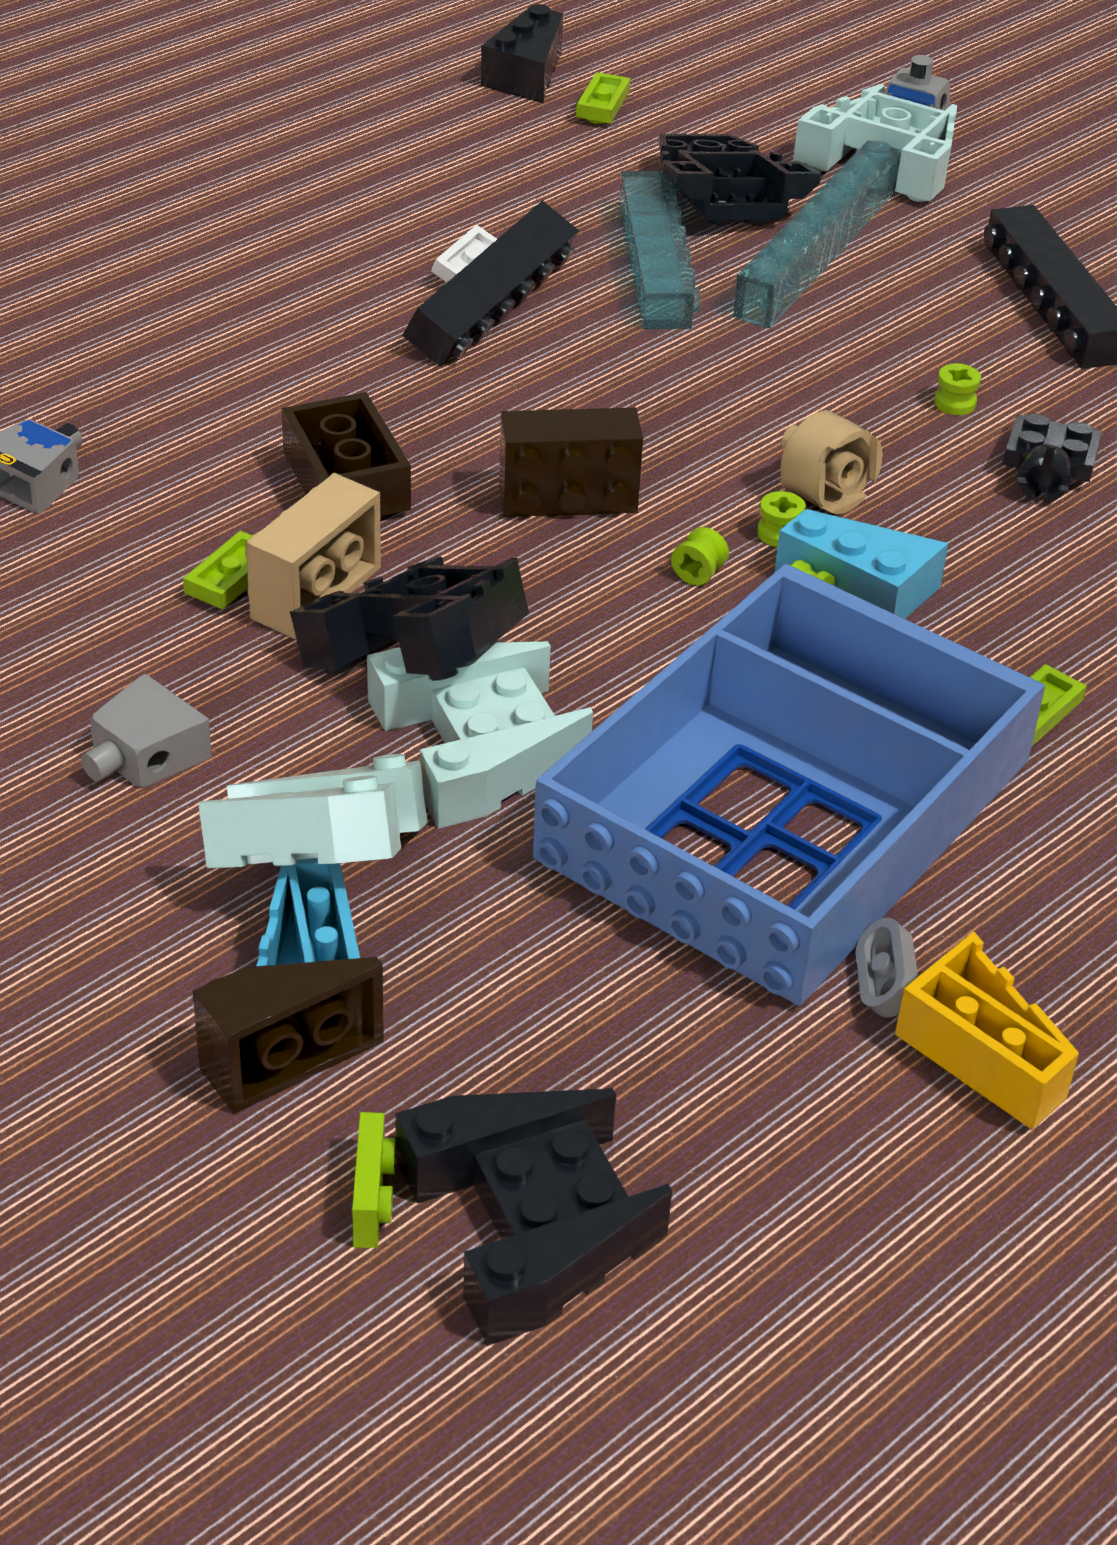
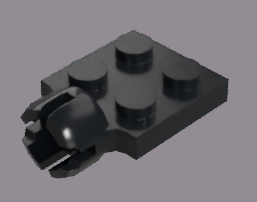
[1003,414,1102,503]

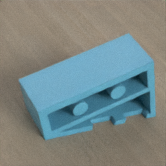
[774,509,949,619]
[257,858,360,966]

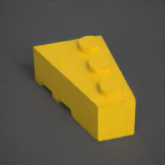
[895,931,1079,1130]

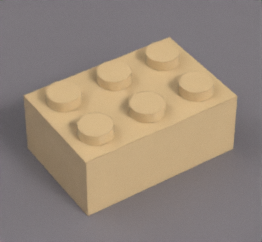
[245,473,381,640]

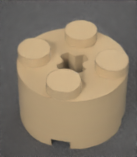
[780,410,883,515]

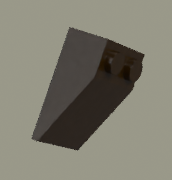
[192,957,384,1114]

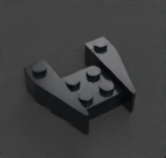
[290,557,529,681]
[395,1088,672,1346]

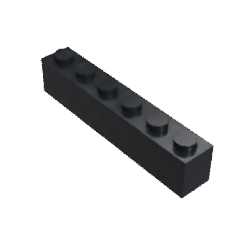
[402,200,579,367]
[984,205,1117,369]

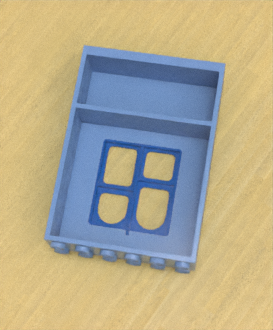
[533,563,1045,1006]

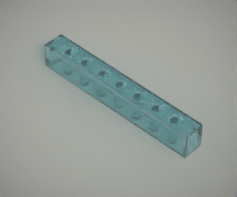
[733,140,902,328]

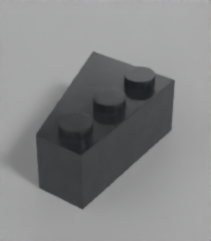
[481,4,563,103]

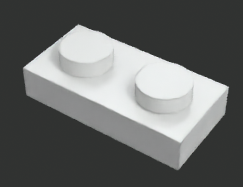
[431,225,497,283]

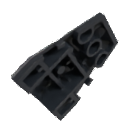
[659,134,821,225]

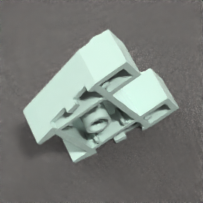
[793,84,957,202]
[367,641,593,829]
[198,754,428,868]

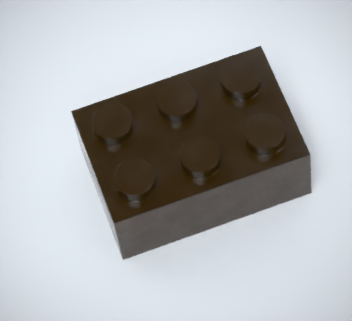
[281,392,411,517]
[499,407,643,517]

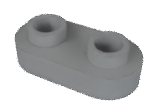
[856,918,918,1018]

